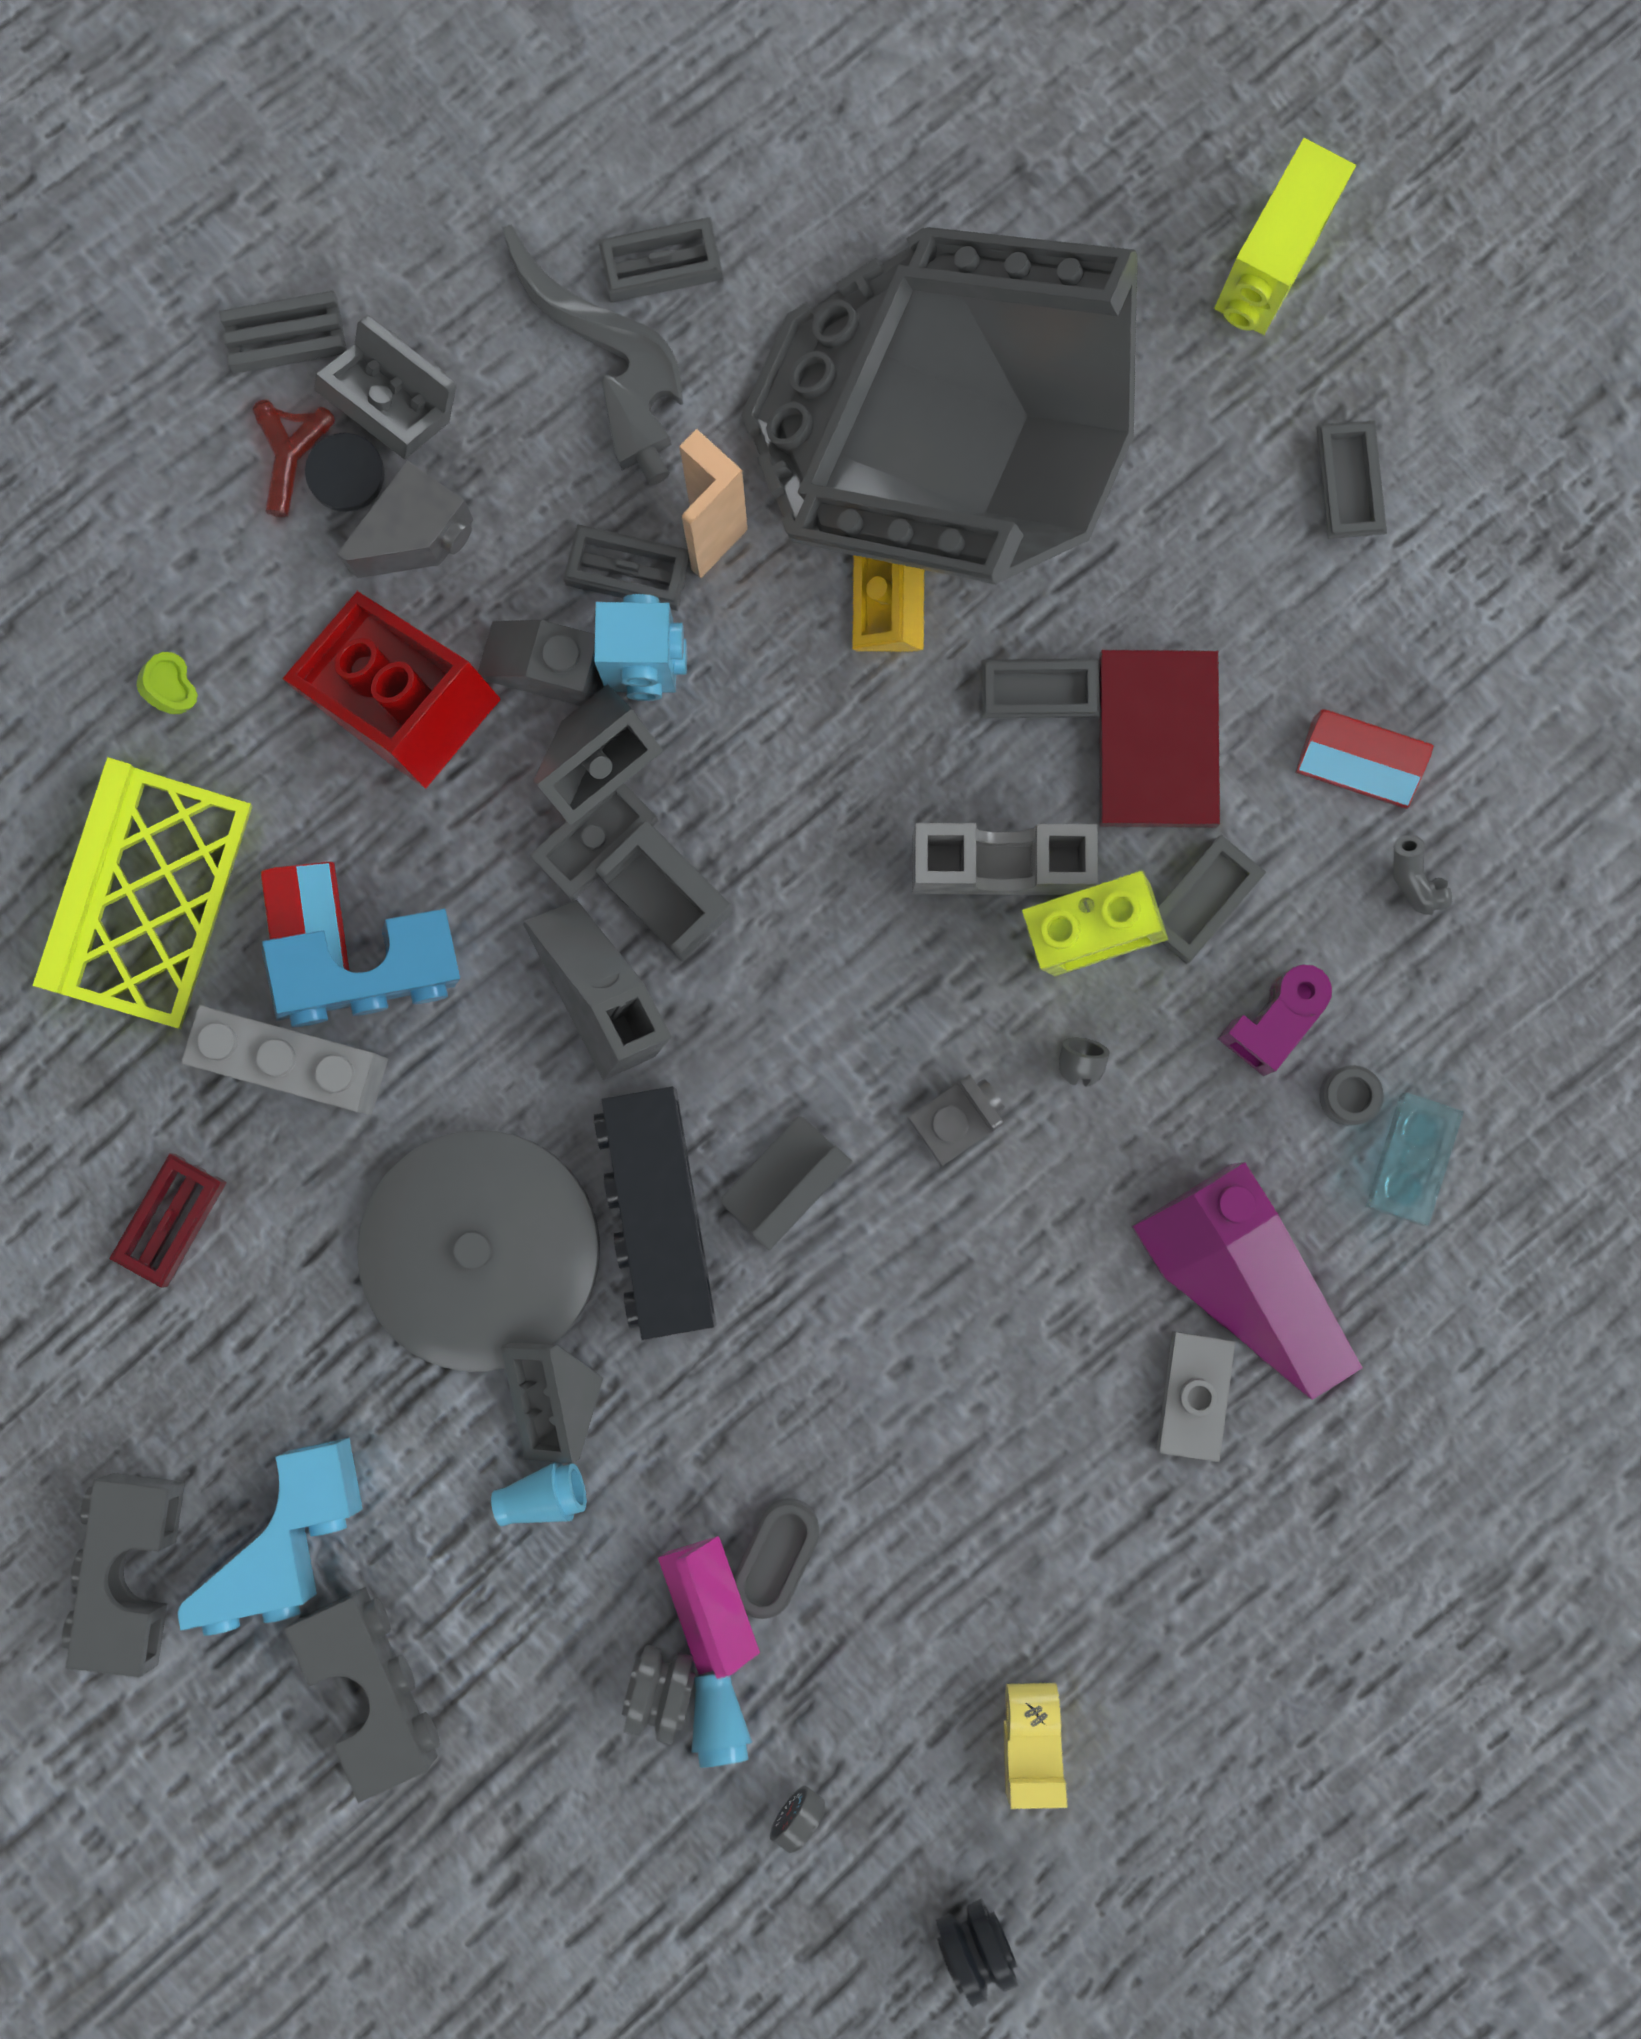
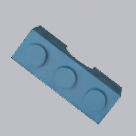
[262,909,460,1027]

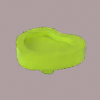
[136,652,198,714]

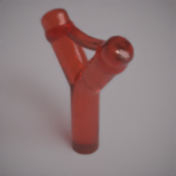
[252,399,335,518]

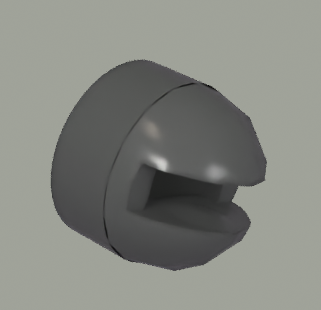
[1059,1037,1110,1087]

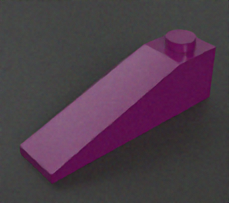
[1131,1162,1363,1400]

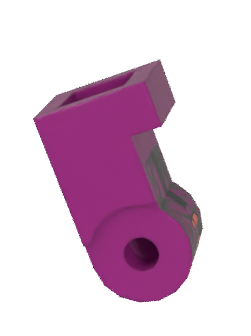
[1218,964,1332,1076]

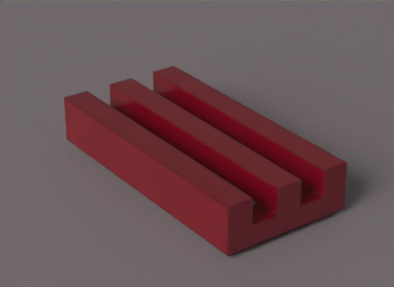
[109,1153,227,1288]

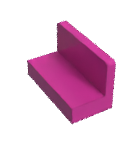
[658,1536,760,1679]

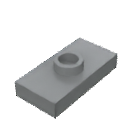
[1156,1331,1236,1462]

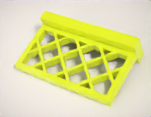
[32,757,252,1029]

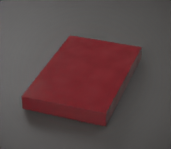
[1099,650,1220,828]

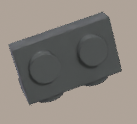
[314,316,456,460]

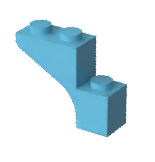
[178,1438,363,1636]

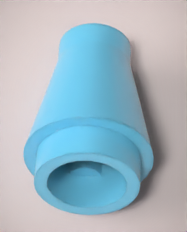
[491,1462,587,1527]
[691,1674,752,1768]

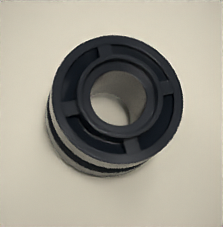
[936,1899,1018,2007]

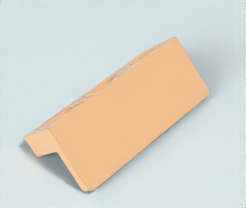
[679,429,748,578]

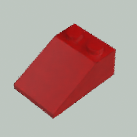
[282,591,501,789]

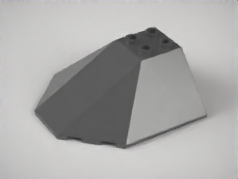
[741,227,1137,584]

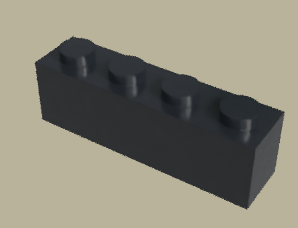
[594,1086,717,1340]

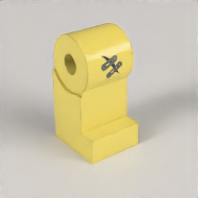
[1004,1683,1067,1809]

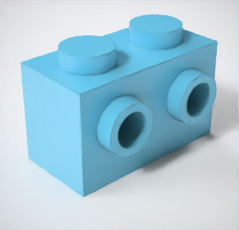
[594,594,687,701]

